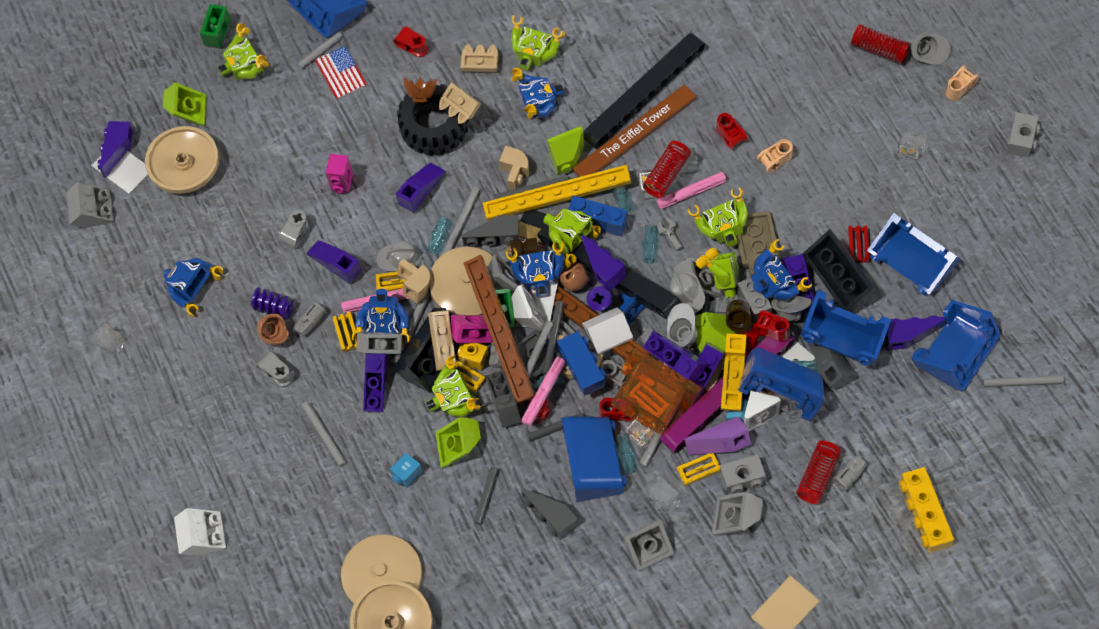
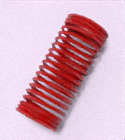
[851,24,910,64]
[643,140,691,198]
[796,440,842,504]

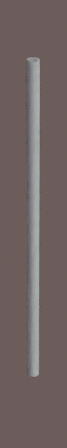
[391,186,480,365]

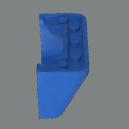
[287,0,367,38]
[867,213,961,296]
[801,290,891,366]
[911,300,1000,391]
[738,348,824,421]
[561,416,626,502]

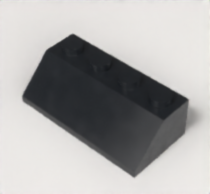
[802,229,875,314]
[393,308,463,393]

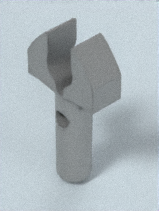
[657,218,682,251]

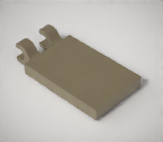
[736,211,780,278]

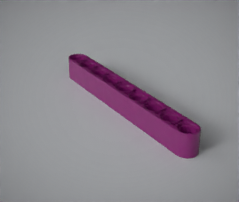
[659,328,796,453]

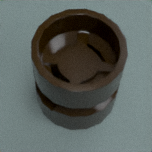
[510,238,538,260]
[726,299,751,332]

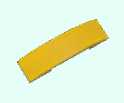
[721,333,746,411]

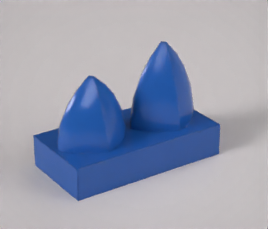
[610,293,645,325]

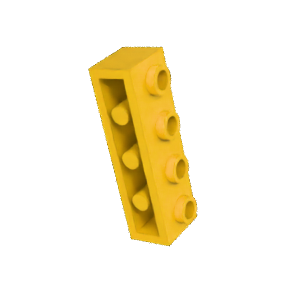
[898,467,954,553]

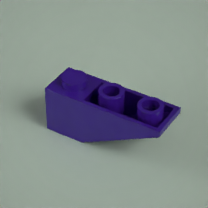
[97,121,134,177]
[396,162,446,213]
[581,235,626,291]
[306,240,361,284]
[780,254,814,313]
[885,315,945,350]
[643,331,707,380]
[678,342,724,404]
[363,353,389,412]

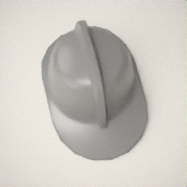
[909,33,951,65]
[376,241,422,272]
[670,271,705,313]
[771,295,812,322]
[667,303,698,348]

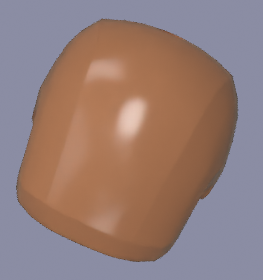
[560,260,589,292]
[257,314,289,346]

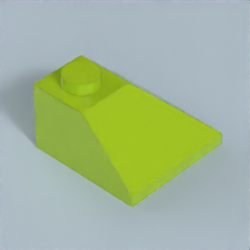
[163,82,206,126]
[547,126,584,175]
[695,312,735,354]
[435,417,481,469]

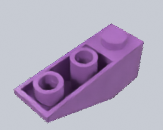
[684,417,751,455]

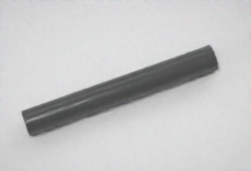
[527,413,583,441]
[474,467,498,525]

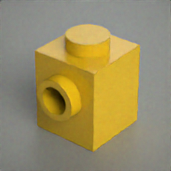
[457,343,489,371]

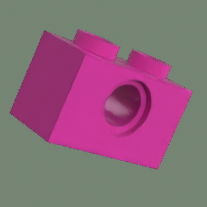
[325,154,353,194]
[450,315,492,343]

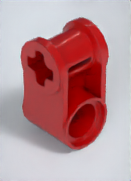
[393,26,428,58]
[716,113,748,150]
[751,310,791,342]
[599,397,636,422]

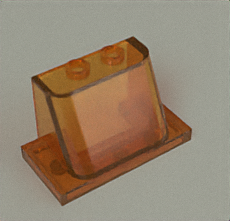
[611,347,702,436]

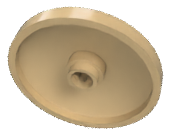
[145,126,219,194]
[429,247,496,315]
[341,535,422,604]
[350,581,432,629]

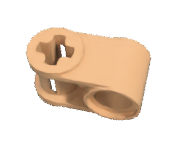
[945,66,979,101]
[757,139,793,173]

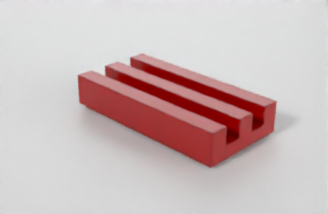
[848,226,869,263]

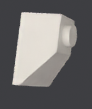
[511,285,545,332]

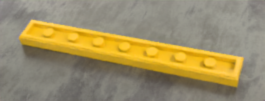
[483,165,632,221]

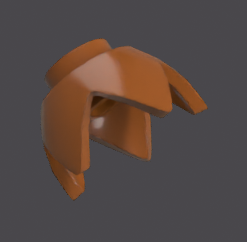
[404,77,437,102]

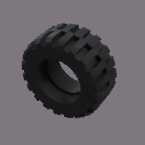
[397,84,469,155]

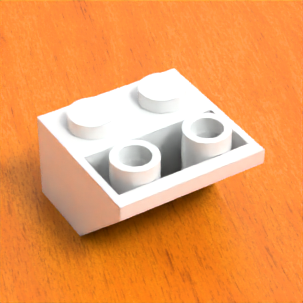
[174,508,226,556]

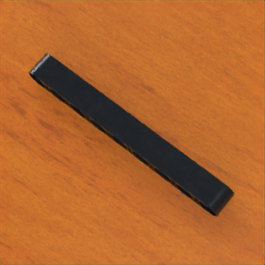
[583,33,706,149]
[537,224,680,319]

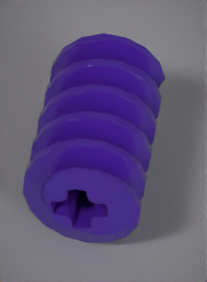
[587,285,613,311]
[251,287,294,320]

